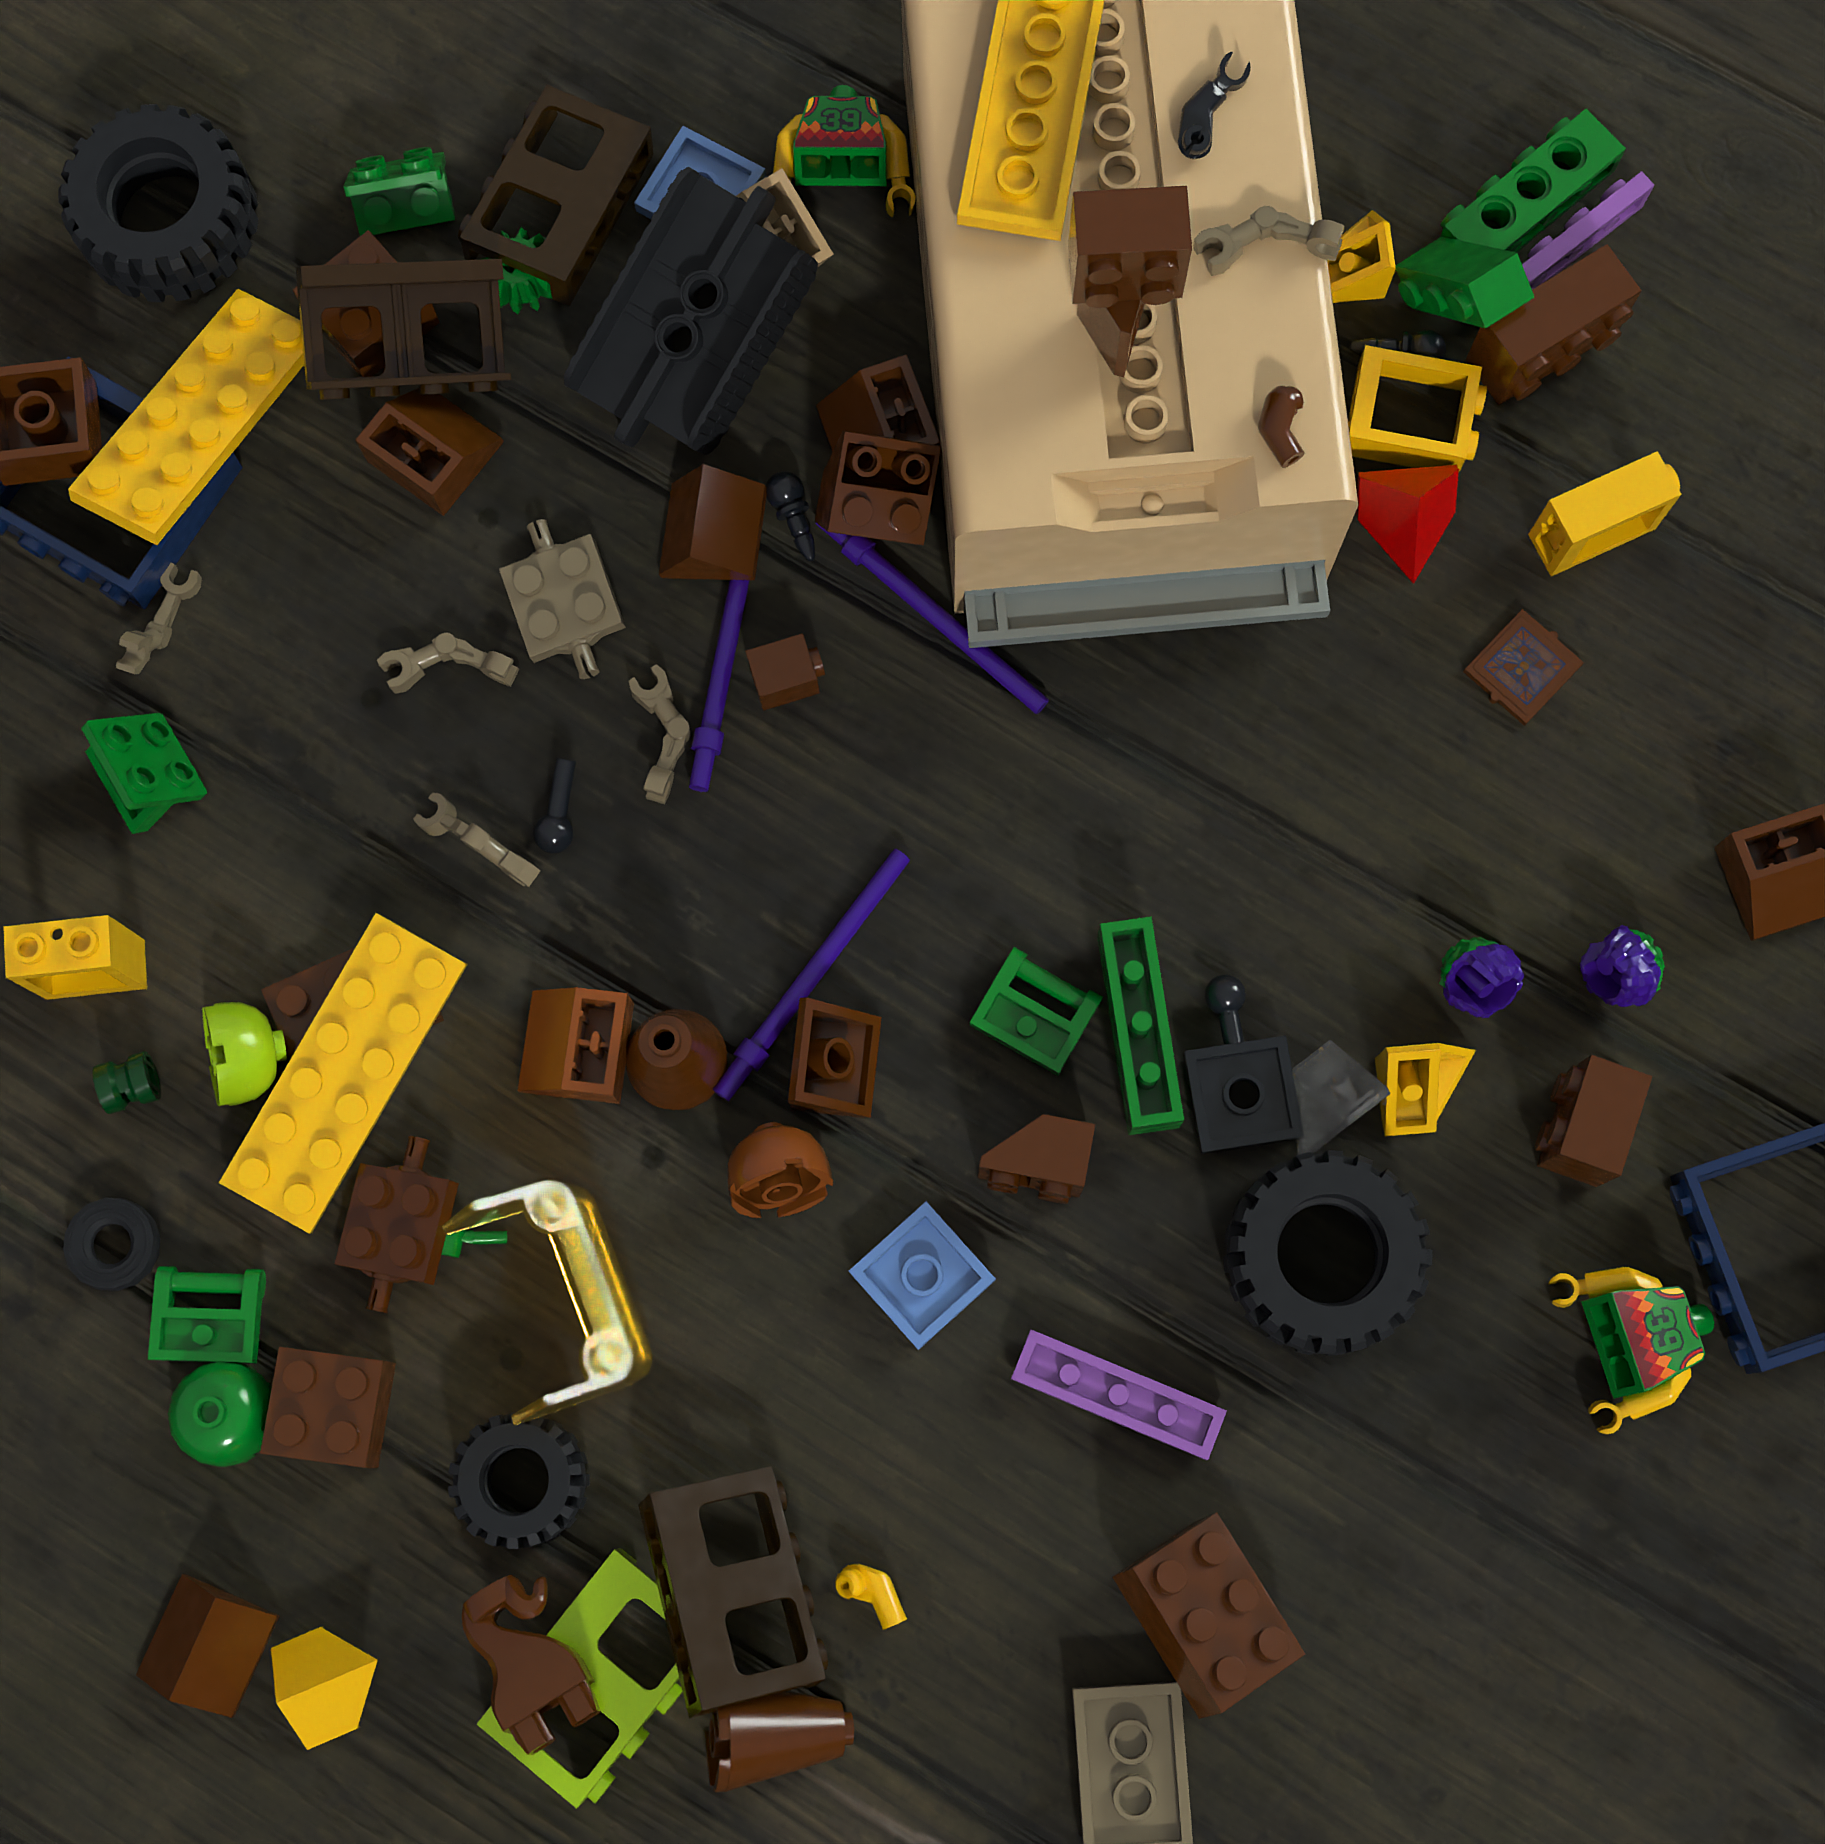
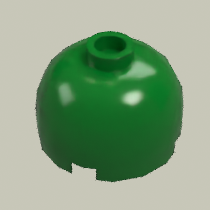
[168,1362,272,1467]

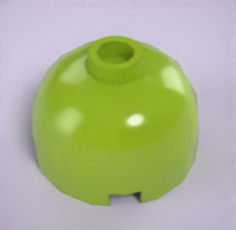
[202,1002,287,1106]

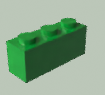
[1395,236,1535,329]

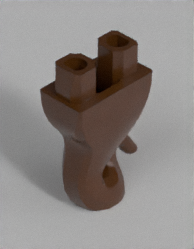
[462,1575,601,1755]

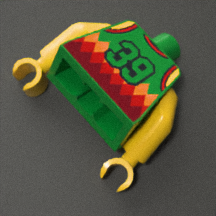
[773,85,916,217]
[1549,1267,1714,1434]

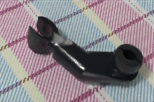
[1178,52,1251,159]

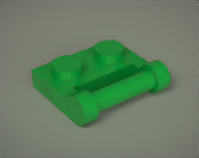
[969,947,1103,1076]
[148,1266,266,1364]

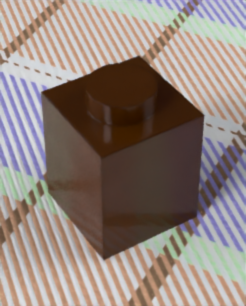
[745,633,825,711]

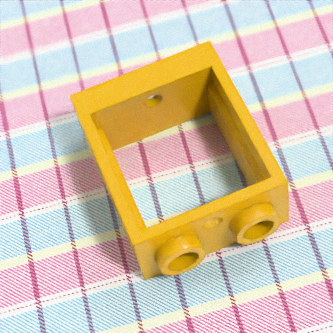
[1348,345,1487,473]
[1528,451,1681,576]
[3,915,147,1000]

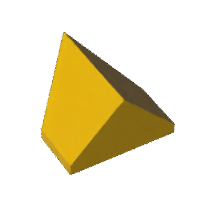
[1328,210,1396,303]
[1375,1043,1476,1136]
[271,1626,378,1750]

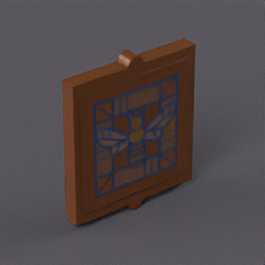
[1463,609,1584,726]

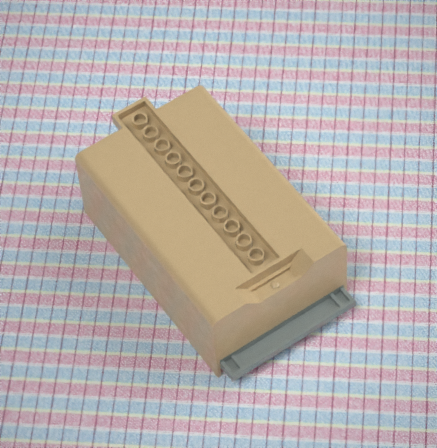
[901,0,1358,648]

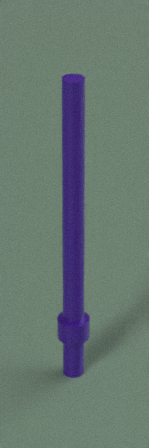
[816,523,1049,715]
[689,580,750,792]
[713,848,910,1102]

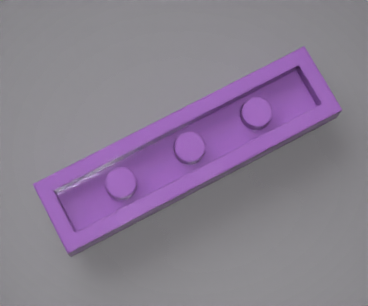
[1522,171,1654,289]
[1011,1330,1227,1461]

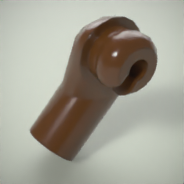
[1258,386,1305,468]

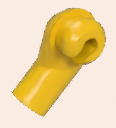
[835,1564,907,1630]

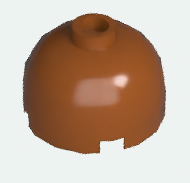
[727,1122,833,1218]

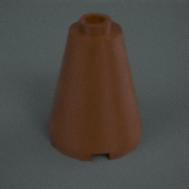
[626,1009,727,1110]
[705,1691,854,1792]

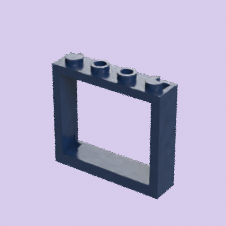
[0,356,243,610]
[1670,1123,1825,1374]

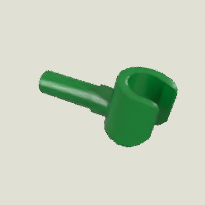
[441,1226,507,1258]

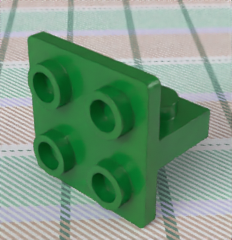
[343,147,455,236]
[81,713,207,834]

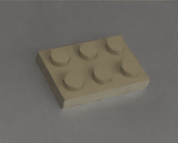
[1072,1681,1193,1844]

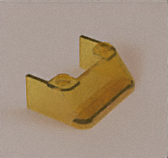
[442,1180,652,1426]

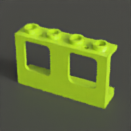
[477,1548,683,1809]

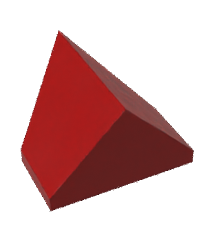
[1356,464,1459,584]

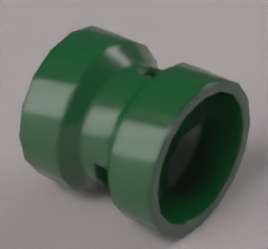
[92,1051,161,1114]

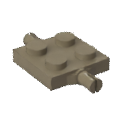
[499,519,626,679]

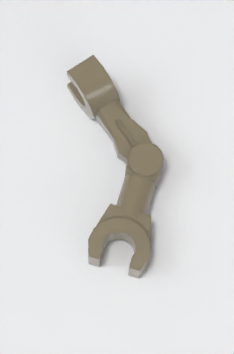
[1194,206,1344,276]
[116,563,202,674]
[377,633,519,693]
[629,664,691,805]
[413,793,540,887]

